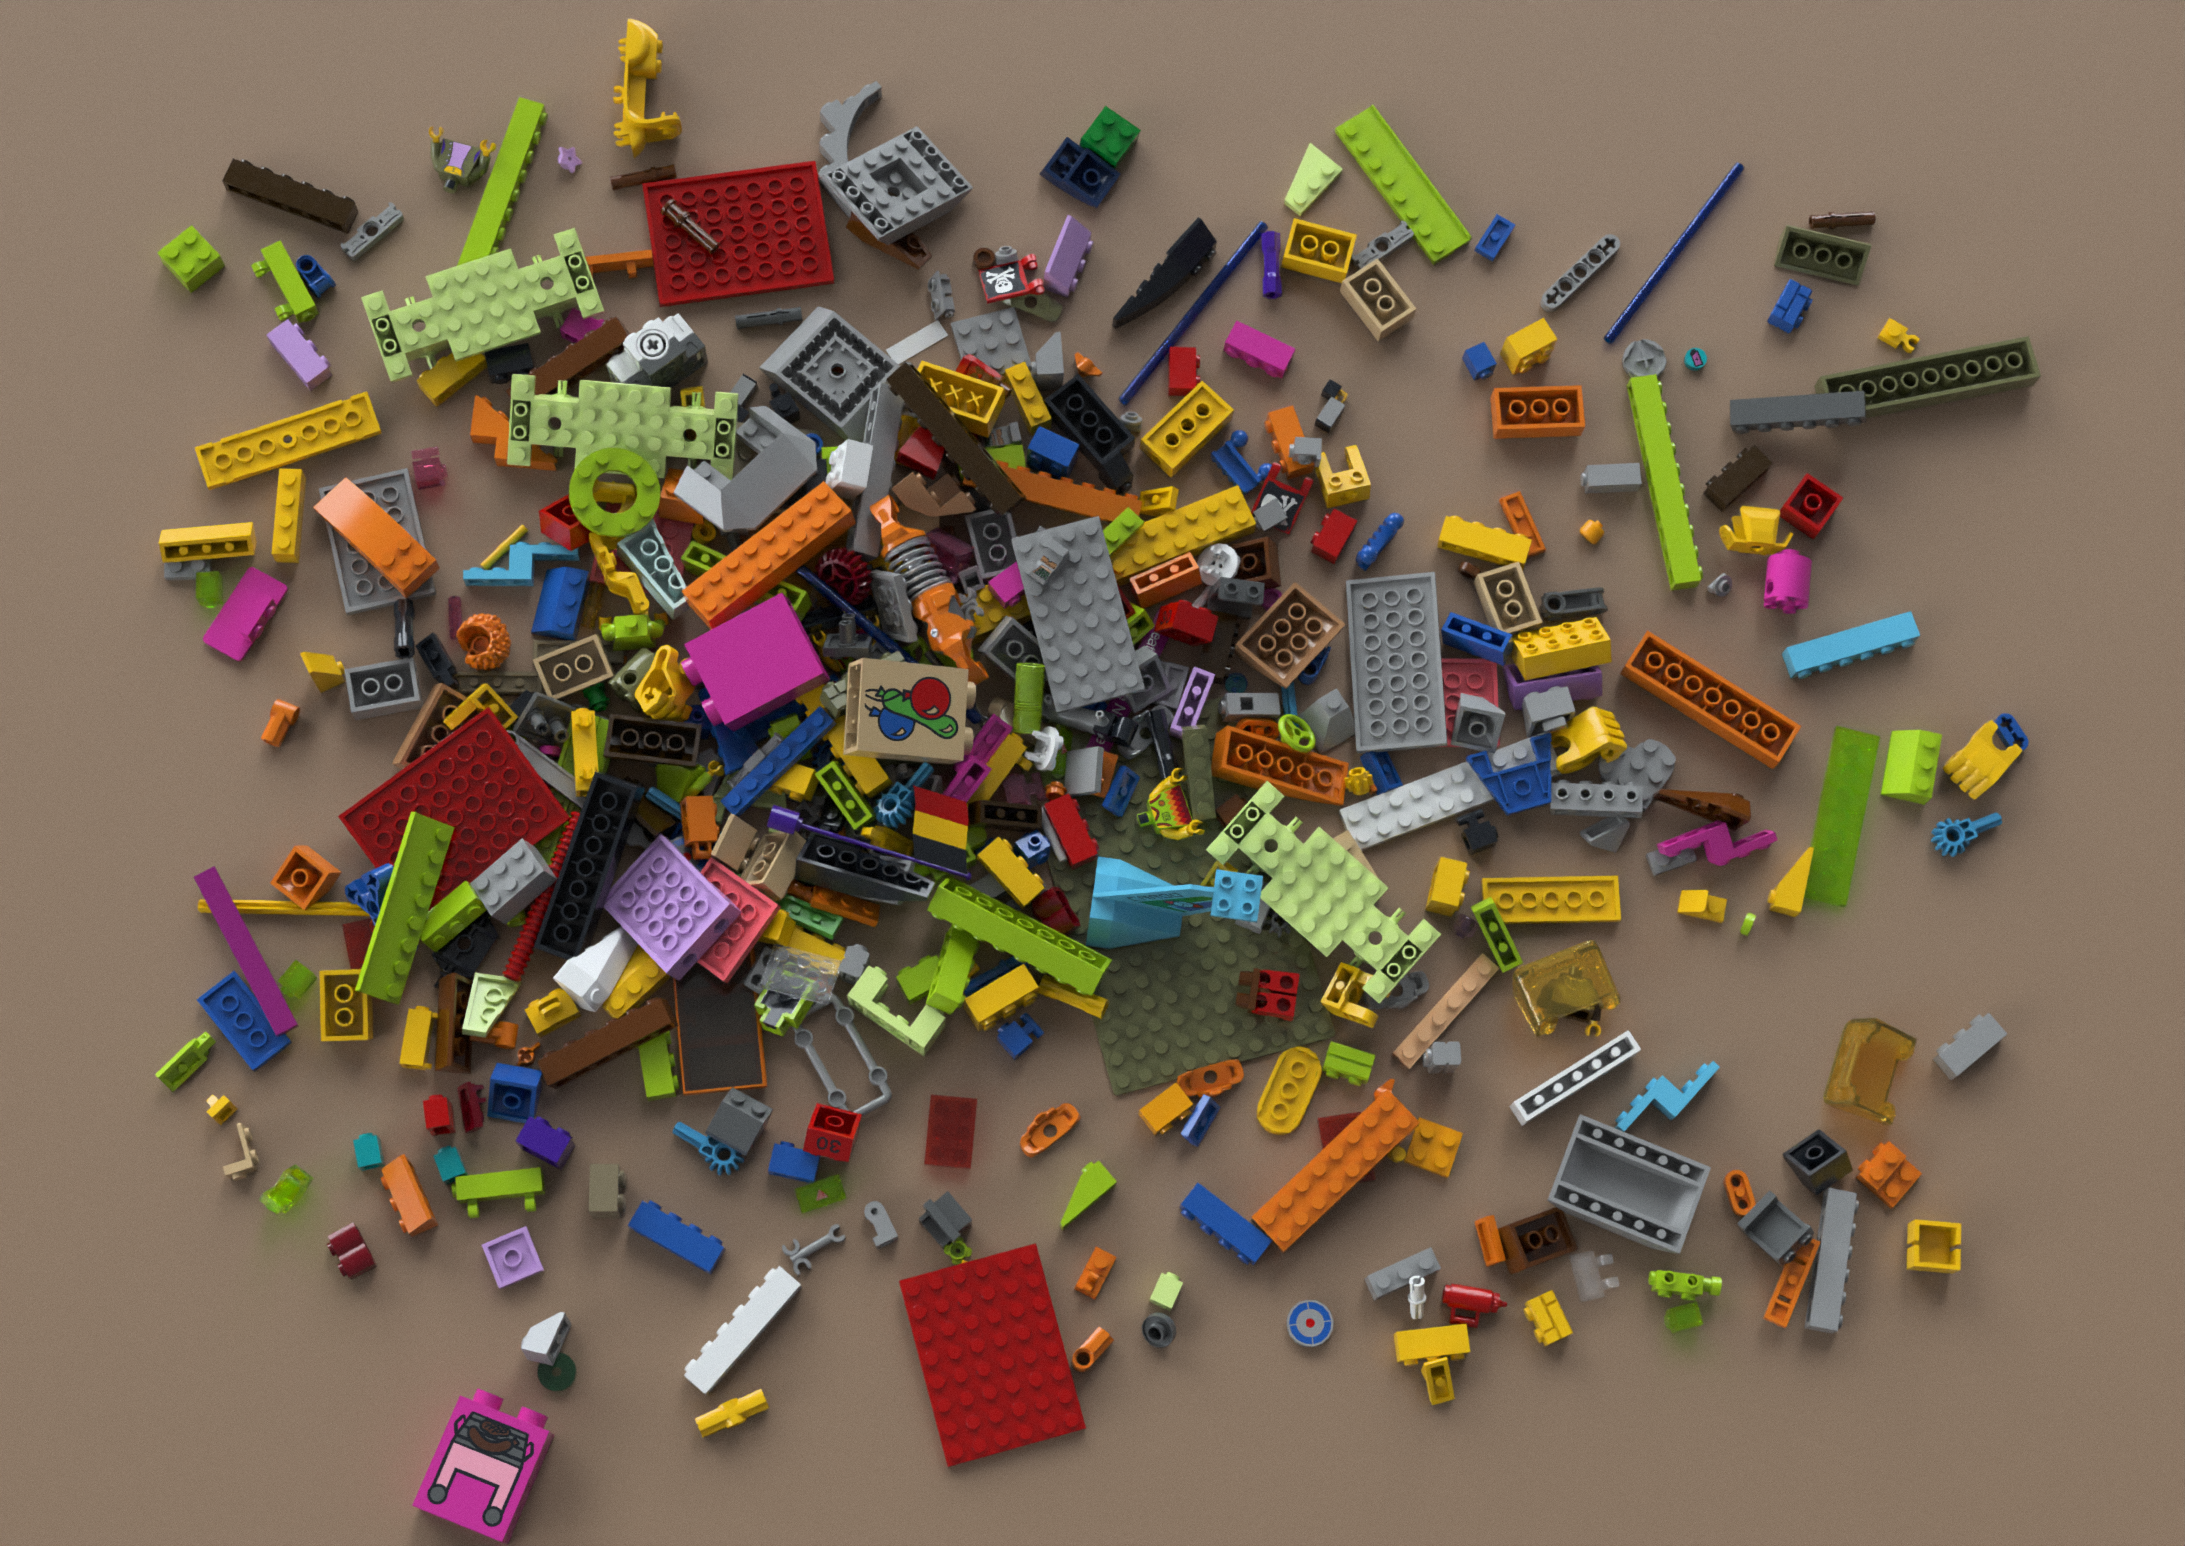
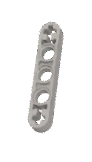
[1540,234,1620,312]

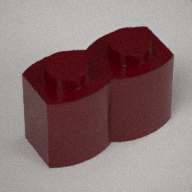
[1031,887,1081,936]
[327,1222,377,1280]

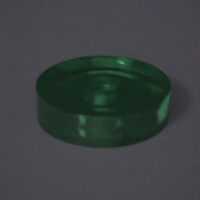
[537,1352,577,1392]

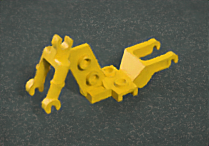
[589,479,649,617]

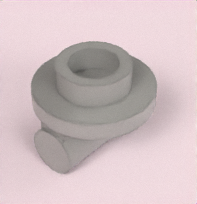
[995,246,1018,265]
[1120,412,1142,432]
[1707,573,1732,597]

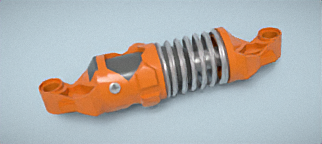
[870,495,989,686]

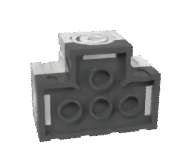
[607,313,708,389]

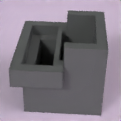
[919,1191,972,1249]

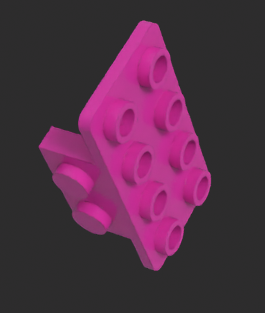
[203,567,288,661]

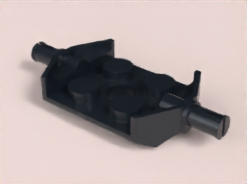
[431,910,500,990]

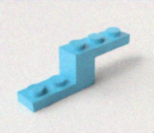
[463,542,580,586]
[1615,1061,1720,1132]

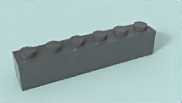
[1730,391,1866,434]

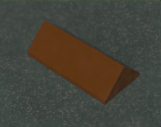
[435,973,473,1074]

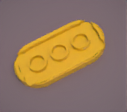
[1256,1046,1322,1135]

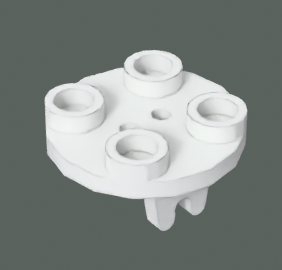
[1197,543,1241,586]
[1024,726,1063,771]

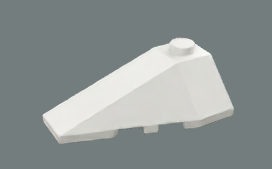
[553,926,638,1012]

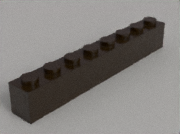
[886,361,1027,515]

